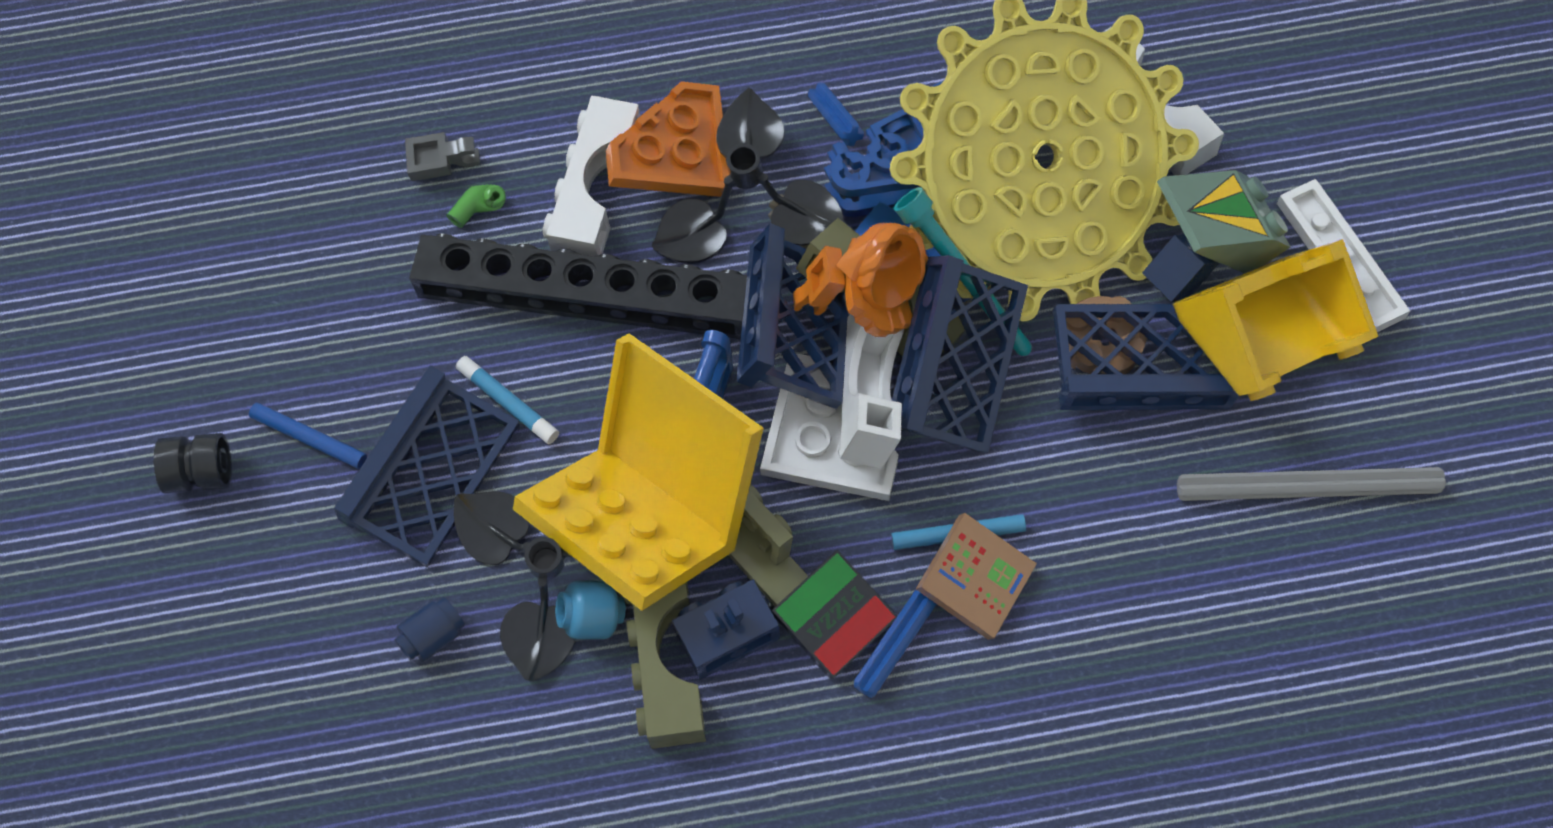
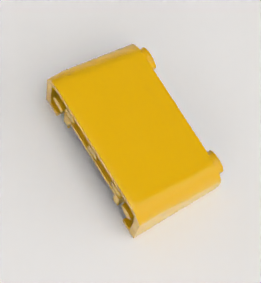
[1173,239,1379,401]

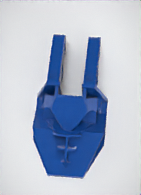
[824,80,944,217]

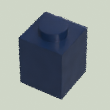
[1142,234,1219,302]

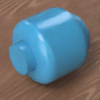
[555,580,626,640]

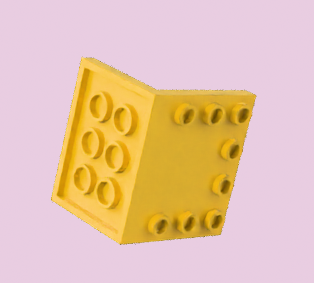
[513,333,764,611]

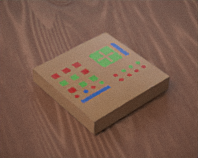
[916,513,1037,640]

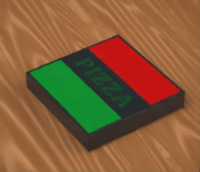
[771,550,897,680]

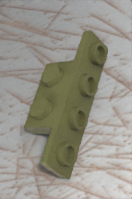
[728,484,808,606]

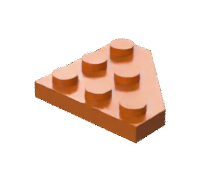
[606,81,729,197]

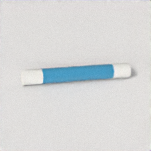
[456,356,559,444]

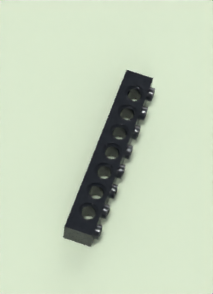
[409,233,747,339]

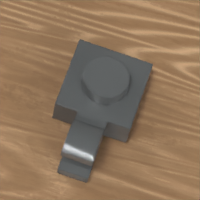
[405,132,480,181]

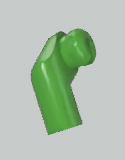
[446,184,506,228]

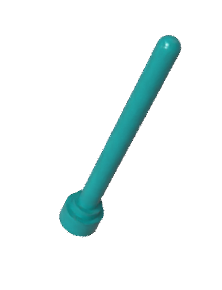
[894,187,1032,356]

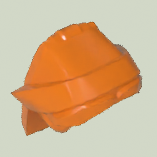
[836,223,928,337]

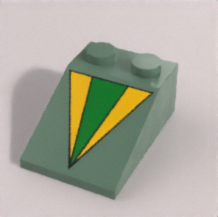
[1157,170,1291,273]

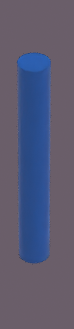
[249,402,367,469]

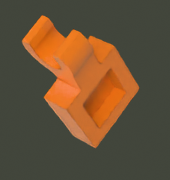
[793,246,845,315]

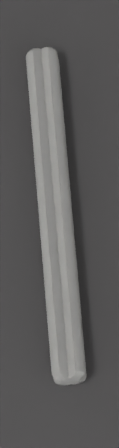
[1177,467,1446,501]

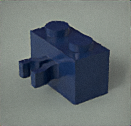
[672,579,780,680]

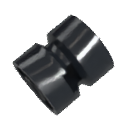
[154,433,232,494]

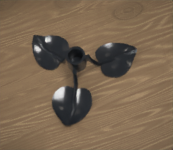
[652,88,844,263]
[454,491,575,681]

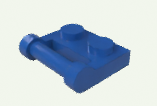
[694,330,733,399]

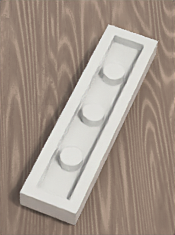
[1277,179,1410,332]

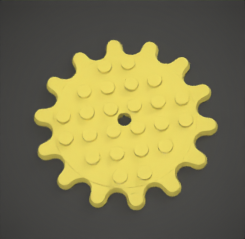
[890,0,1199,322]

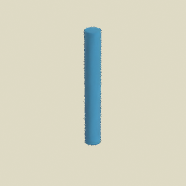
[891,514,1026,550]

